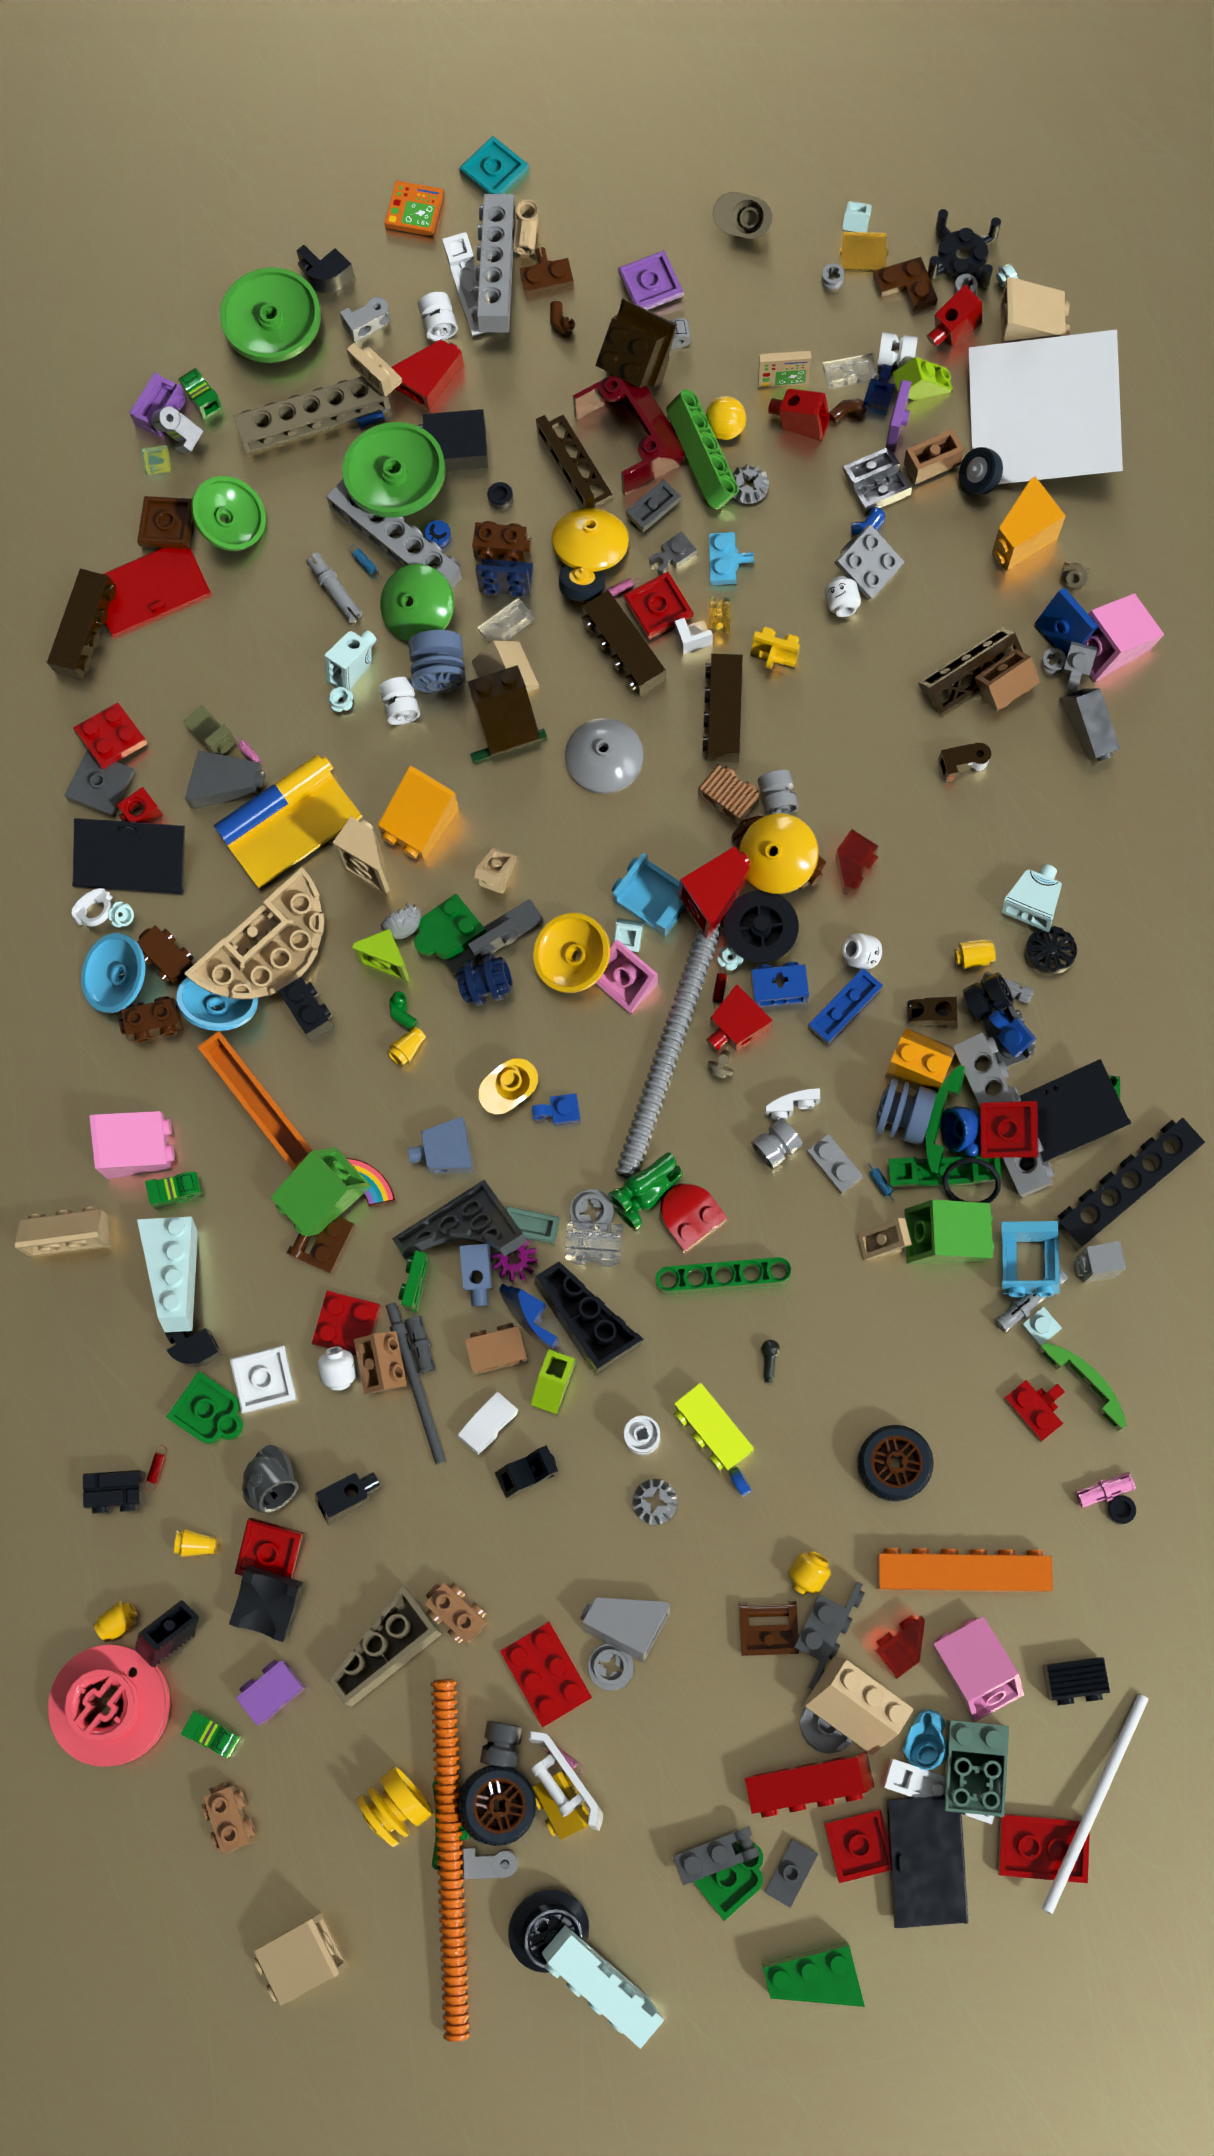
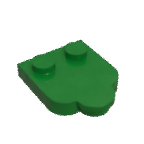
[414,893,487,959]
[166,1371,243,1444]
[693,1842,763,1921]

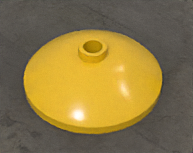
[552,508,629,572]
[739,813,819,894]
[533,913,610,993]

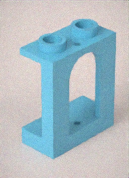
[1001,1221,1060,1298]

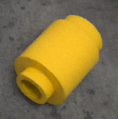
[954,939,996,969]
[93,1601,138,1643]

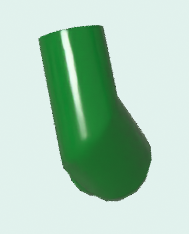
[389,991,418,1031]

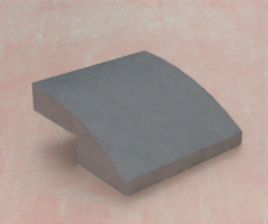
[843,447,912,514]

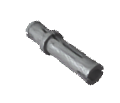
[306,553,363,623]
[994,1268,1068,1333]

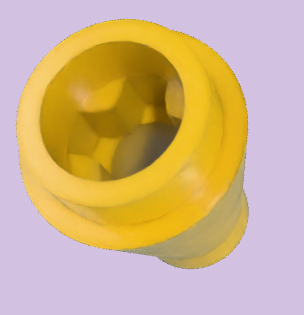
[387,1027,426,1066]
[174,1529,216,1557]

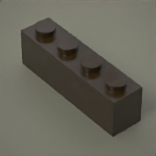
[47,568,116,679]
[581,590,666,696]
[703,654,743,762]

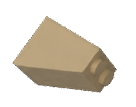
[1000,277,1070,343]
[253,1913,347,2006]

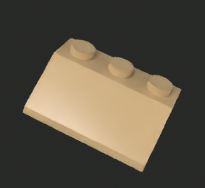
[333,817,390,895]
[15,1206,111,1257]
[803,1656,914,1755]

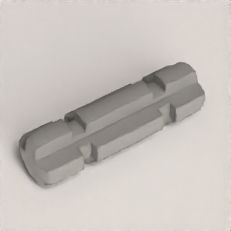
[981,972,1034,1003]

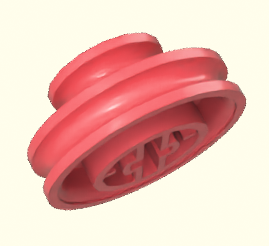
[48,1645,171,1767]

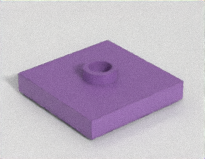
[618,250,683,310]
[886,380,911,452]

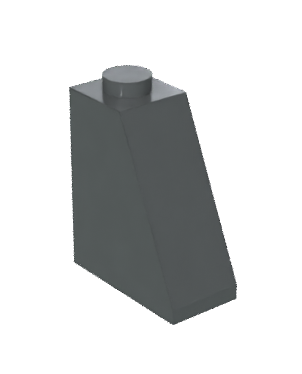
[1059,688,1120,761]
[185,750,265,809]

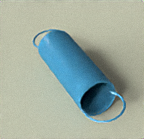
[350,545,379,578]
[869,1163,894,1202]

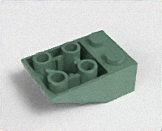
[945,1720,1009,1817]

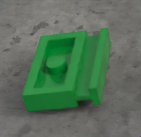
[398,1250,430,1312]

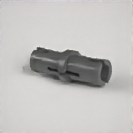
[404,1316,436,1374]

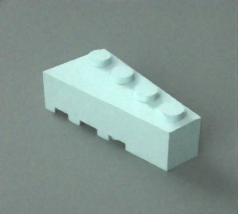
[137,1217,198,1332]
[542,1925,664,2049]

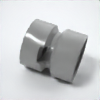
[758,770,799,816]
[751,1118,803,1169]

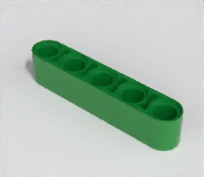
[655,1257,791,1295]

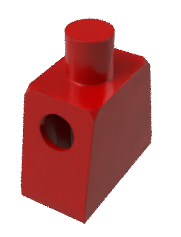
[927,285,983,347]
[768,389,830,441]
[706,985,773,1051]

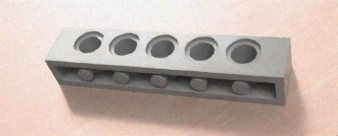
[473,194,515,333]
[326,479,462,589]
[953,1032,1055,1197]

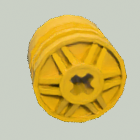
[356,1766,433,1847]

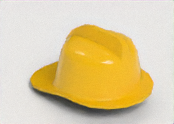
[478,1058,538,1114]

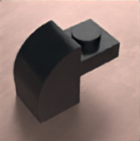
[296,245,355,293]
[164,1328,223,1367]
[495,1445,558,1498]

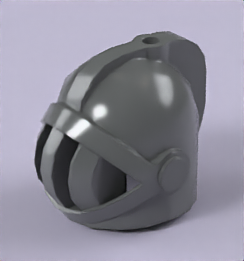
[242,1445,299,1513]

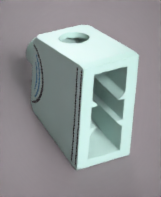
[324,630,377,691]
[1002,864,1062,932]

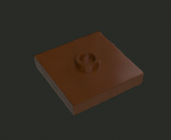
[137,496,193,549]

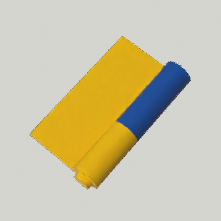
[213,754,363,889]

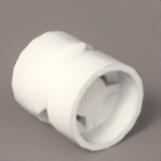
[418,292,458,341]
[877,332,918,369]
[379,677,420,725]
[624,1416,661,1456]

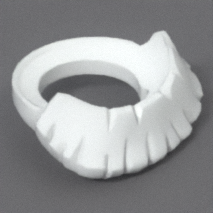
[71,888,113,927]

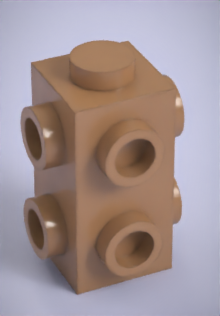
[425,1582,488,1644]
[202,1782,255,1854]

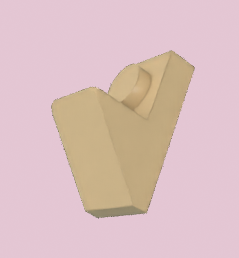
[474,848,517,893]
[857,1218,912,1260]

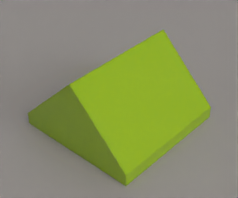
[352,929,409,982]

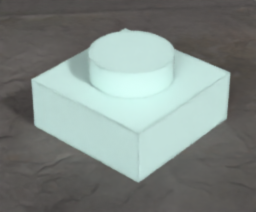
[1021,1307,1062,1347]

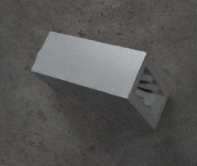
[580,1597,670,1663]

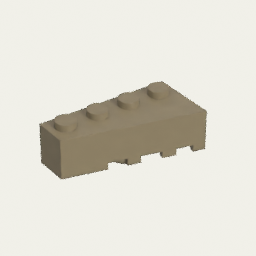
[328,1585,442,1707]

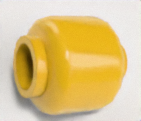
[788,1550,831,1595]

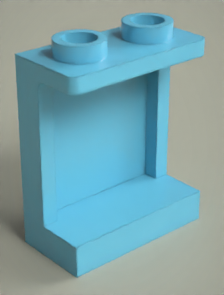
[611,853,686,937]

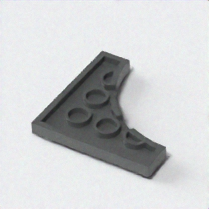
[392,1180,528,1260]

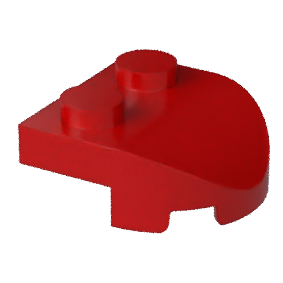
[659,1183,728,1251]

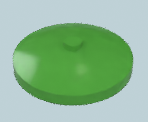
[220,267,321,363]
[342,422,446,518]

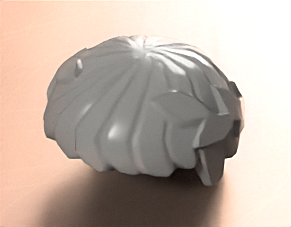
[380,903,421,939]

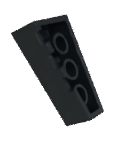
[534,1262,644,1375]

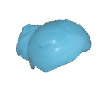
[903,1709,947,1770]

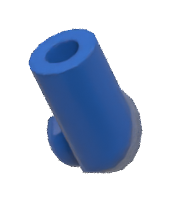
[851,507,885,535]

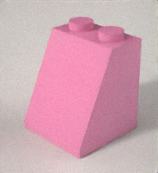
[1085,593,1164,682]
[89,1111,175,1179]
[933,1616,1024,1722]

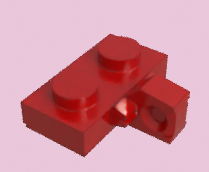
[1004,1380,1065,1442]

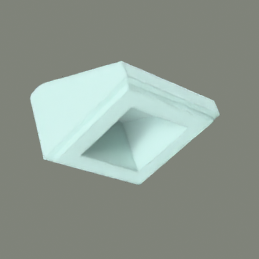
[842,201,872,233]
[613,918,644,952]

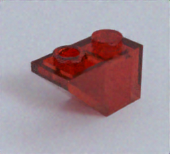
[835,829,879,896]
[874,1615,925,1679]

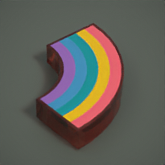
[346,1158,396,1207]

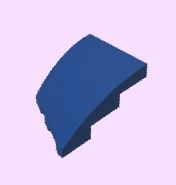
[499,1284,560,1351]

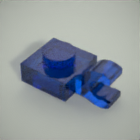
[863,364,895,412]

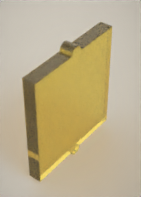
[840,232,889,272]

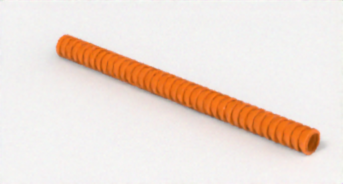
[431,1679,470,2042]

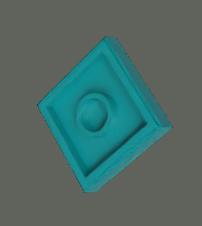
[459,136,529,194]

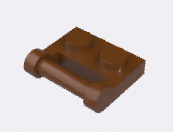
[286,1217,355,1275]
[739,1601,799,1656]

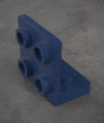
[475,559,534,597]

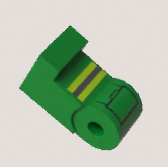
[178,368,223,420]
[145,1172,202,1209]
[181,1710,241,1758]

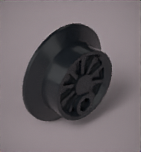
[723,890,799,963]
[508,1889,589,1973]

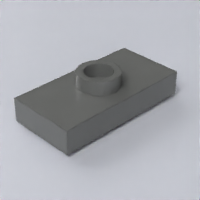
[765,1839,818,1908]

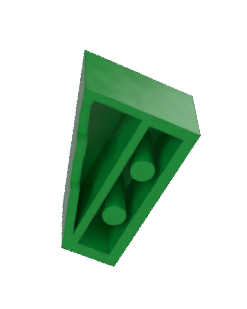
[762,1942,865,2007]

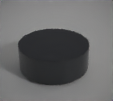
[487,482,513,509]
[1106,1495,1136,1524]

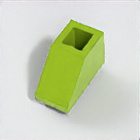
[893,357,953,400]
[531,1349,576,1415]

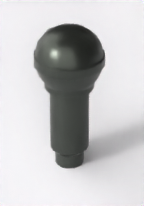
[761,1340,780,1383]

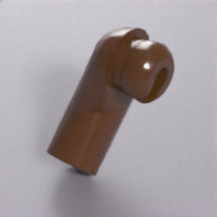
[550,301,575,334]
[829,398,867,423]
[731,815,763,848]

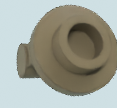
[1061,562,1090,588]
[707,1050,734,1078]

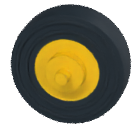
[559,565,605,601]

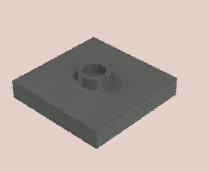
[64,750,135,817]

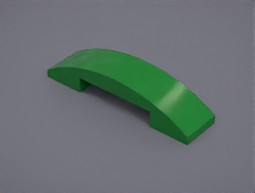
[926,1065,966,1175]
[888,1153,1001,1187]

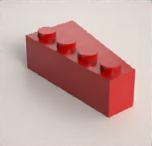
[745,1752,875,1818]

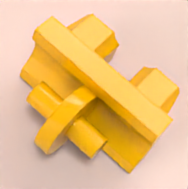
[750,626,800,669]

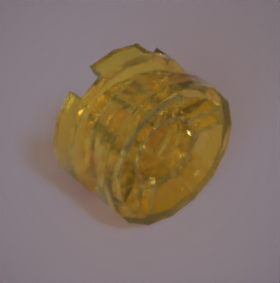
[709,597,731,634]

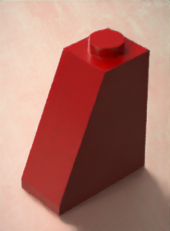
[391,339,464,410]

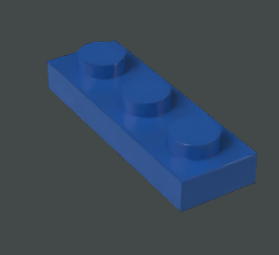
[808,969,883,1045]

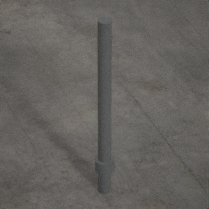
[386,1302,446,1465]

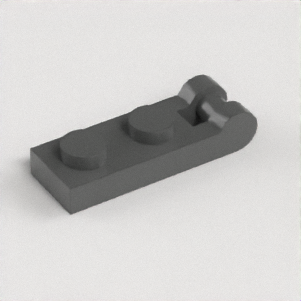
[672,1826,760,1885]

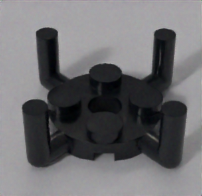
[927,209,1001,288]

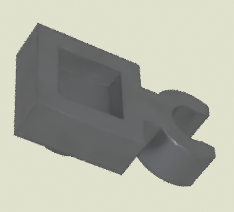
[649,531,697,575]

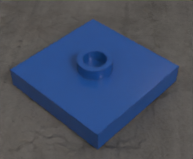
[1035,588,1098,658]

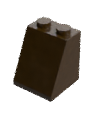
[467,665,541,758]

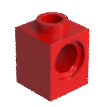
[117,787,163,831]

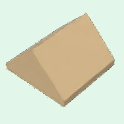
[472,640,539,692]

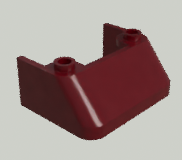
[573,376,686,495]

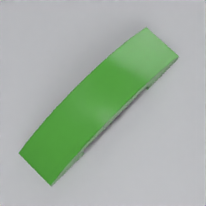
[1037,1343,1126,1431]

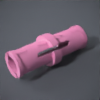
[1075,1472,1136,1508]

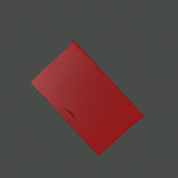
[103,548,211,637]

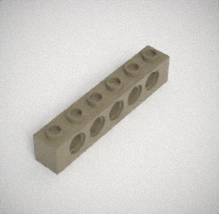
[234,375,391,454]

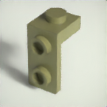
[183,706,237,755]

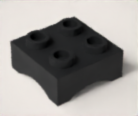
[229,1565,303,1642]

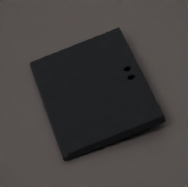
[72,818,185,894]
[1019,1059,1131,1171]
[887,1795,969,1928]

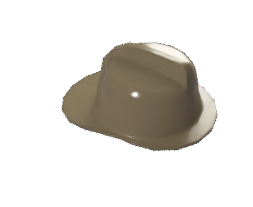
[713,192,772,239]

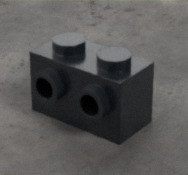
[278,977,333,1042]

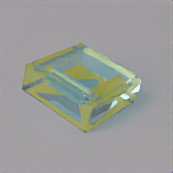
[142,445,172,475]

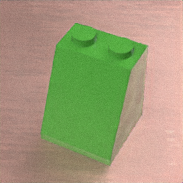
[270,1147,371,1237]
[905,1199,994,1264]

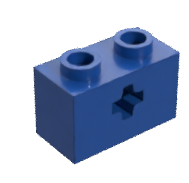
[751,962,809,1007]

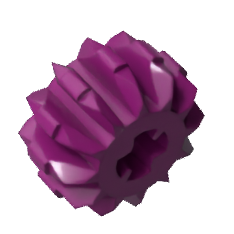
[491,1239,538,1283]

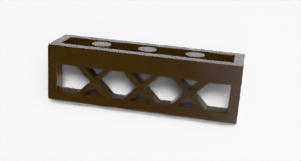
[536,415,613,508]
[918,627,1024,714]

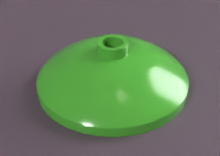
[191,476,266,551]
[380,564,454,642]

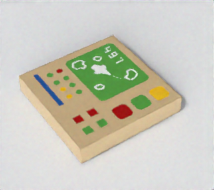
[758,350,811,388]

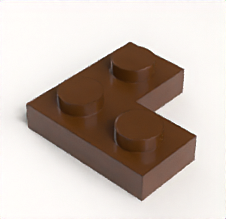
[873,257,938,312]

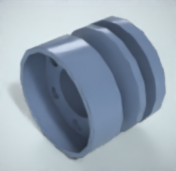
[408,630,466,693]
[876,1077,937,1146]

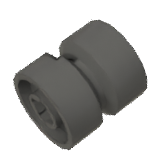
[480,1721,524,1769]

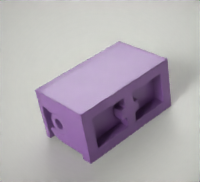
[130,372,185,438]
[236,1660,306,1726]

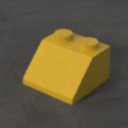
[533,1769,589,1840]

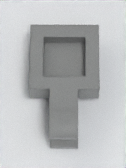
[1064,641,1097,692]

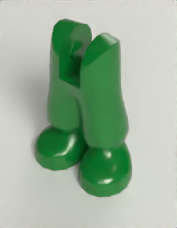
[608,1152,683,1231]

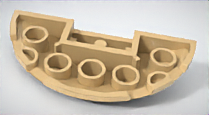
[184,867,324,1000]

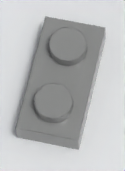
[807,1134,863,1194]

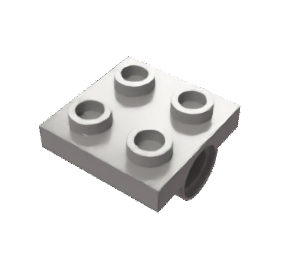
[834,525,905,600]

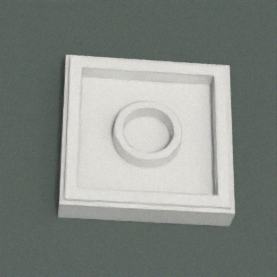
[230,1345,297,1414]

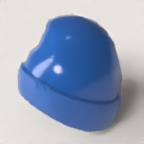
[941,1106,981,1158]

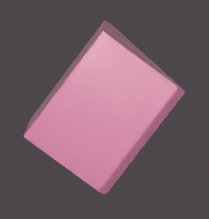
[596,940,658,1013]

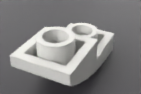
[765,1088,820,1121]
[458,1392,518,1455]

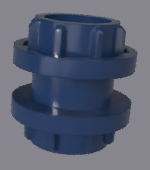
[457,954,513,1006]

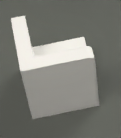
[675,618,713,654]

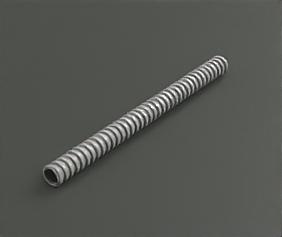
[615,914,726,1179]

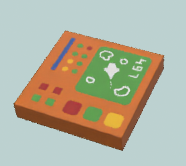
[384,180,444,237]

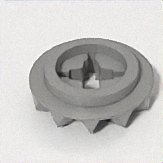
[732,464,769,504]
[570,1189,614,1233]
[633,1479,678,1525]
[588,1644,634,1690]

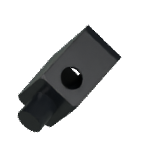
[315,1472,381,1525]

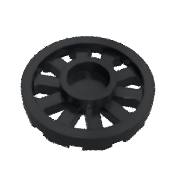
[1026,926,1077,974]

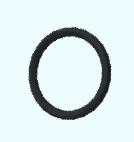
[942,1158,1001,1203]

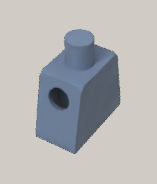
[408,1117,474,1174]
[459,1244,493,1306]

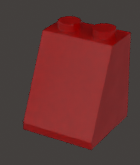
[678,846,751,938]

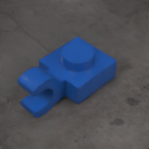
[988,1010,1037,1057]
[532,1093,580,1125]

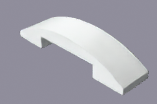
[442,232,485,336]
[883,1758,994,1824]

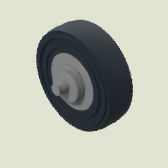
[959,447,1003,495]

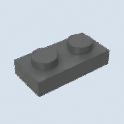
[626,479,681,532]

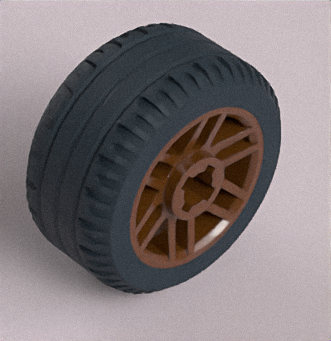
[857,1425,934,1501]
[458,1766,536,1846]

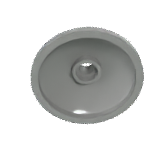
[565,718,643,794]

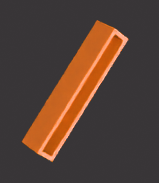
[198,1031,313,1171]
[877,1548,1053,1592]

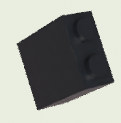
[419,409,488,471]

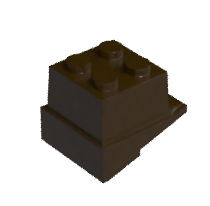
[595,298,677,388]

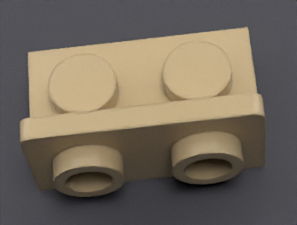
[347,343,402,397]

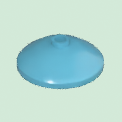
[81,933,145,1013]
[176,977,258,1031]

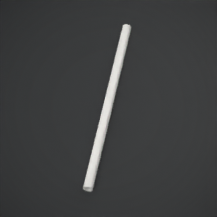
[1041,1694,1149,1914]

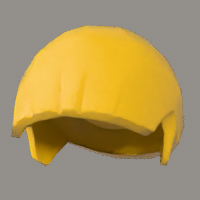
[706,396,746,440]

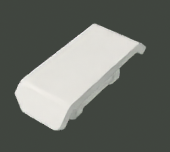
[529,1731,603,1831]

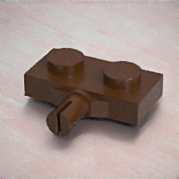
[520,247,574,296]

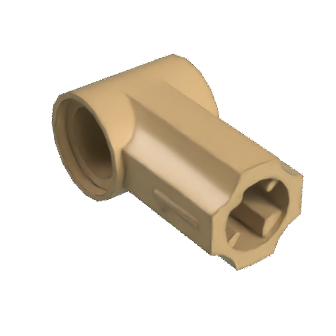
[513,200,539,256]

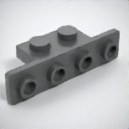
[443,899,543,976]
[794,1582,865,1690]

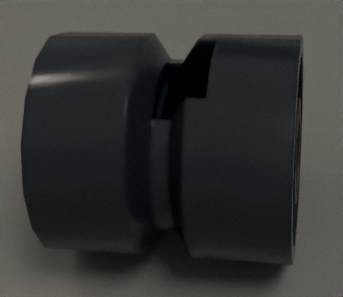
[963,972,1014,1020]

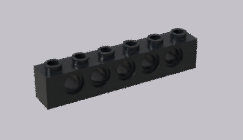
[1057,1118,1205,1251]

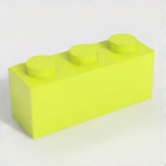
[674,1383,754,1472]

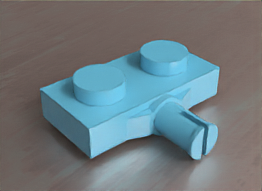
[709,532,754,585]

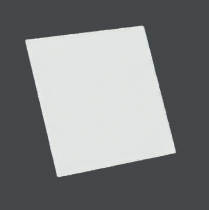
[969,330,1123,484]

